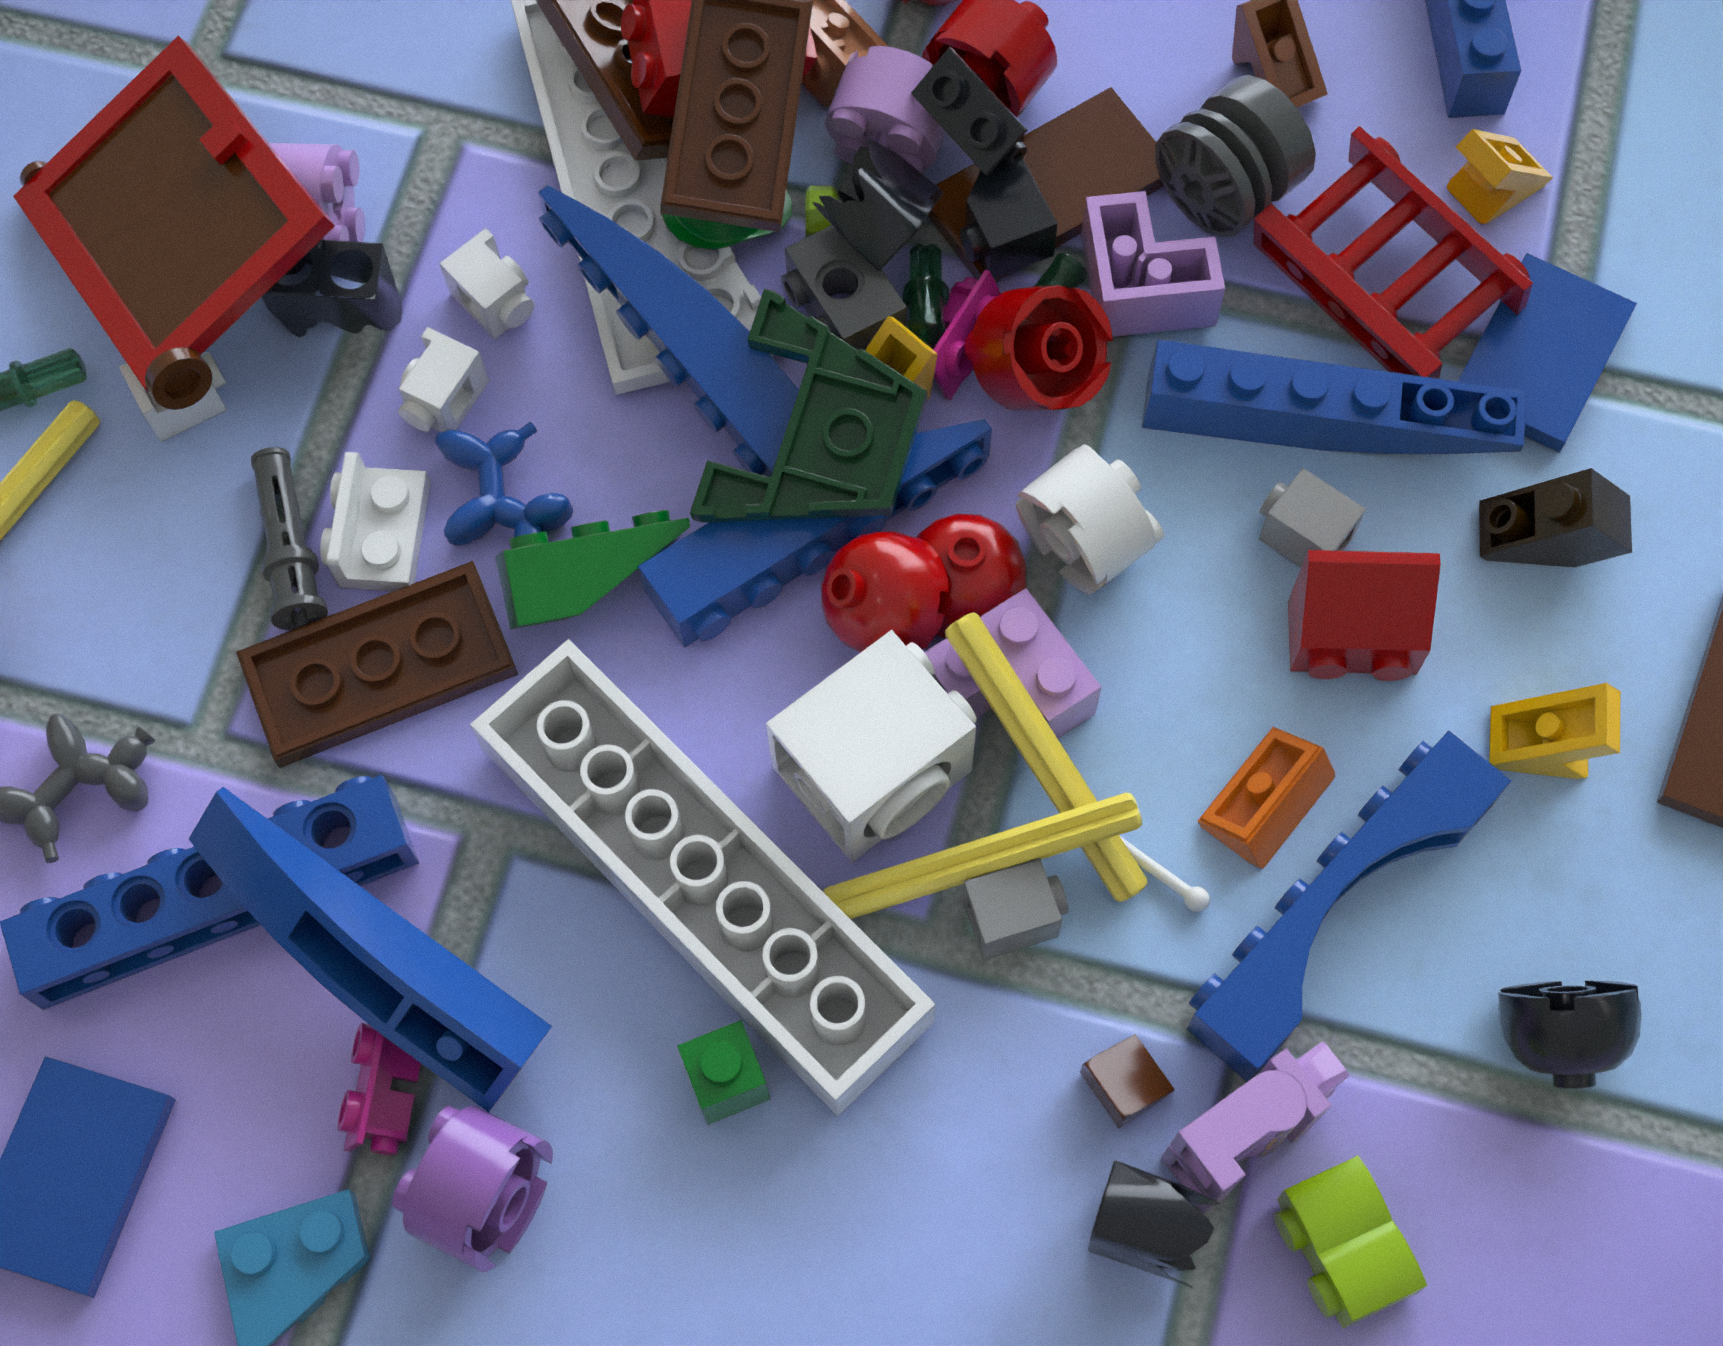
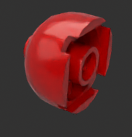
[916,513,1027,639]
[821,531,948,652]

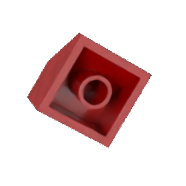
[1288,550,1441,681]

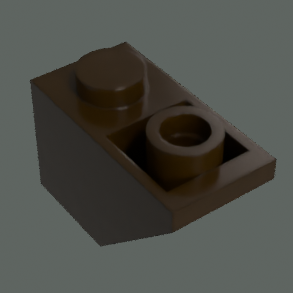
[1479,468,1632,567]

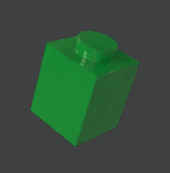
[677,1020,771,1125]

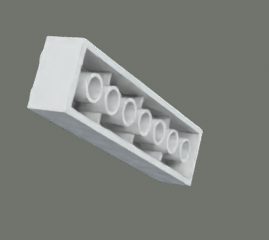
[470,639,935,1116]

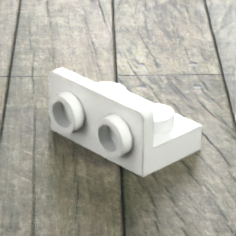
[320,452,431,591]

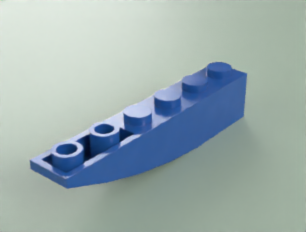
[1425,0,1522,118]
[538,185,799,477]
[1142,340,1527,454]
[638,419,992,648]
[189,787,552,1112]

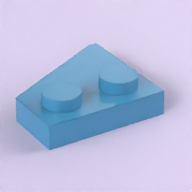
[214,1189,371,1346]

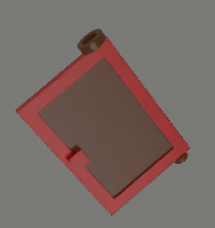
[13,35,335,410]

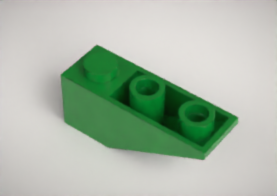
[495,510,691,630]

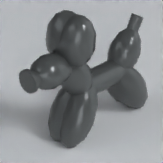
[0,713,155,863]

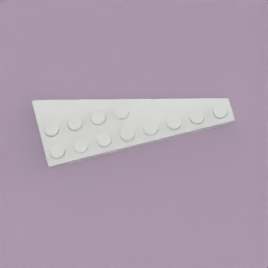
[511,0,776,395]

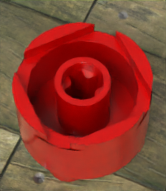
[922,0,1057,117]
[964,285,1113,411]

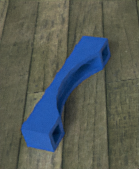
[1187,730,1512,1082]

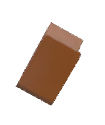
[1232,0,1328,108]

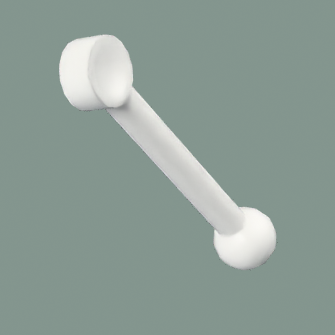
[1119,835,1210,912]

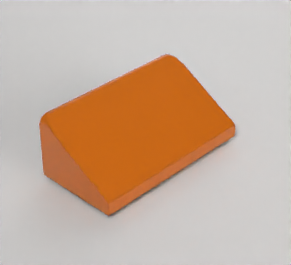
[1198,727,1335,869]

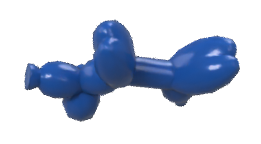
[435,421,573,546]

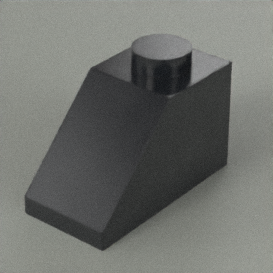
[960,158,1058,278]

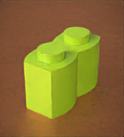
[1274,1156,1427,1329]

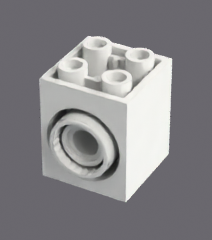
[766,630,977,863]

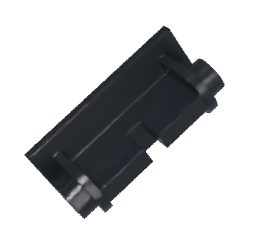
[911,47,1028,176]

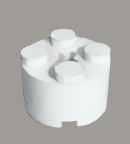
[1016,444,1164,594]

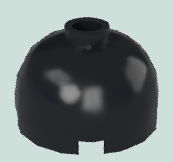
[1498,981,1641,1088]

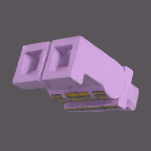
[1161,1041,1349,1214]

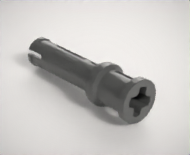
[251,447,328,631]

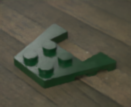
[690,288,927,522]

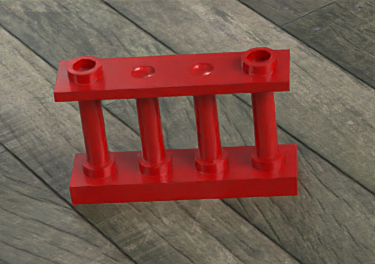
[1253,126,1533,379]

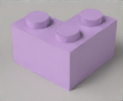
[1081,191,1225,337]
[924,588,1102,739]

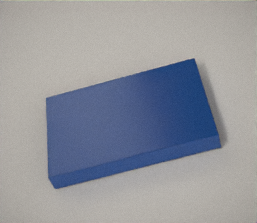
[1458,253,1637,453]
[0,1056,176,1298]

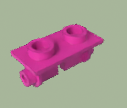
[921,270,1001,400]
[337,1023,421,1156]

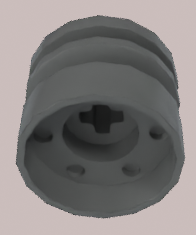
[1155,75,1316,237]

